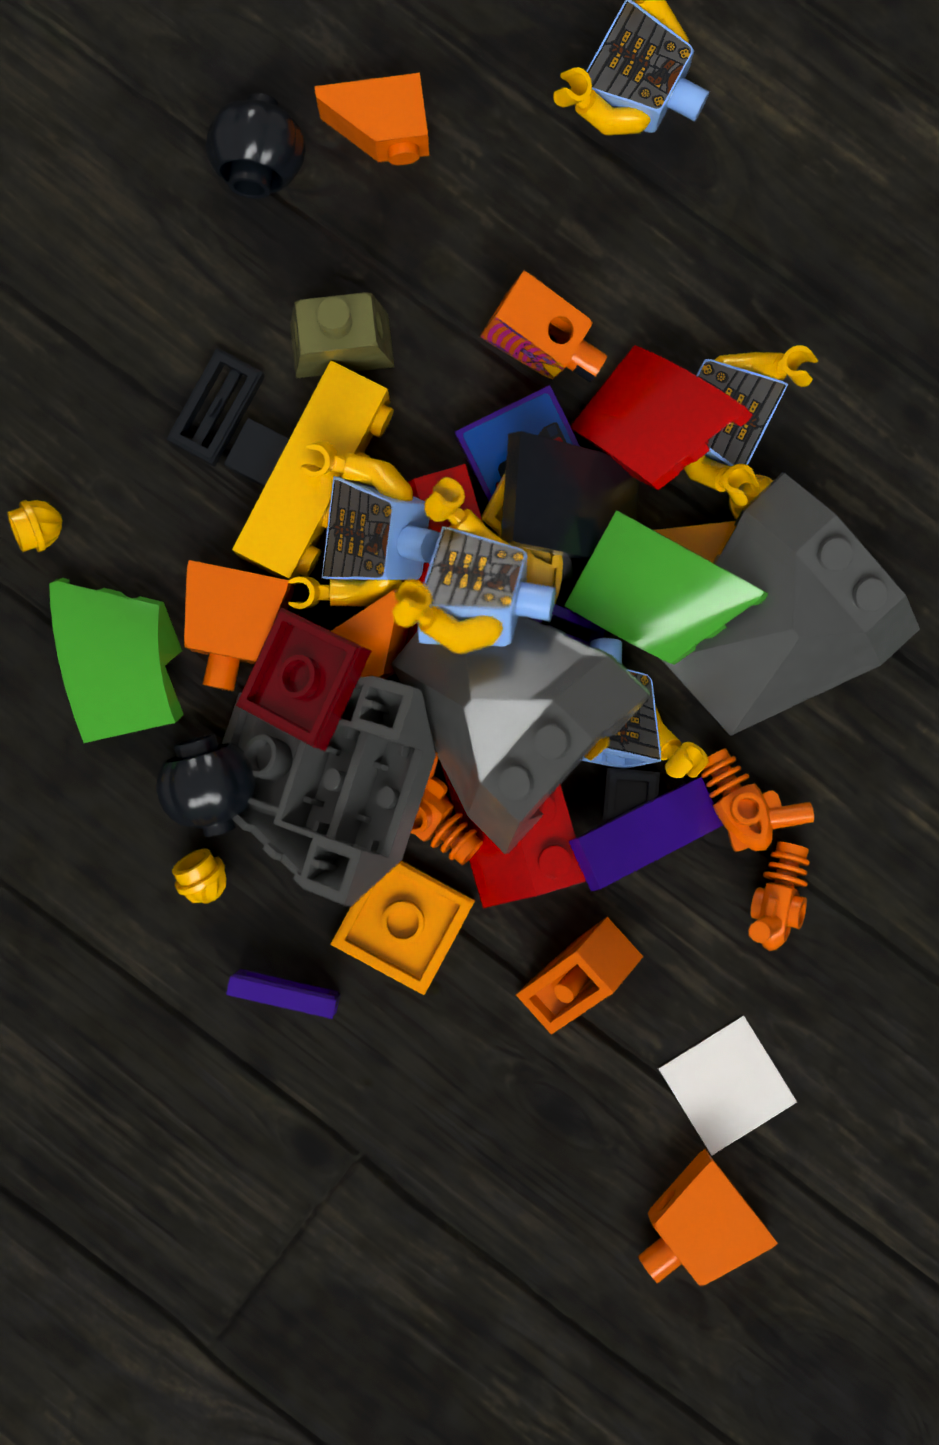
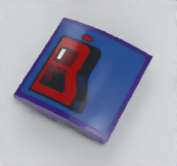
[455,385,579,505]

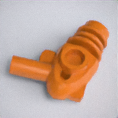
[701,748,814,852]
[411,751,483,865]
[749,842,810,951]

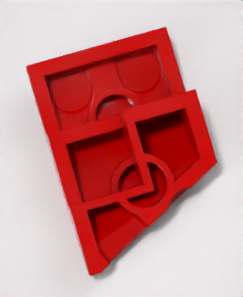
[570,345,753,490]

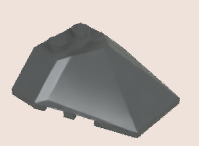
[659,473,920,735]
[391,616,652,854]
[220,676,436,906]

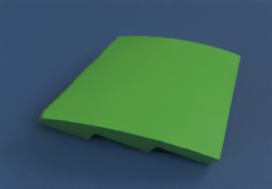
[564,510,769,665]
[49,578,184,743]

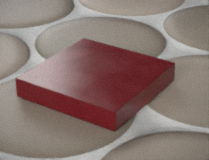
[236,608,371,751]

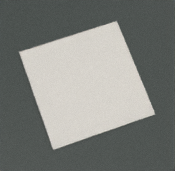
[658,1016,797,1155]

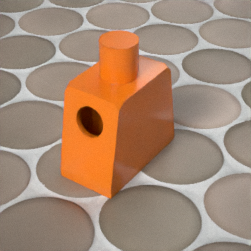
[184,560,295,691]
[638,1149,778,1286]

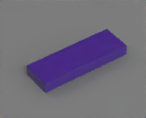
[569,777,723,891]

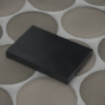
[501,431,639,561]

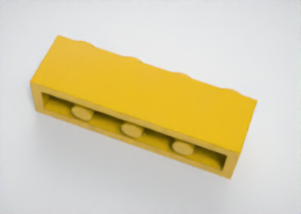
[232,360,394,586]

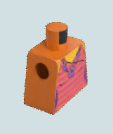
[480,270,608,382]

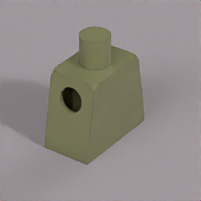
[290,292,394,378]

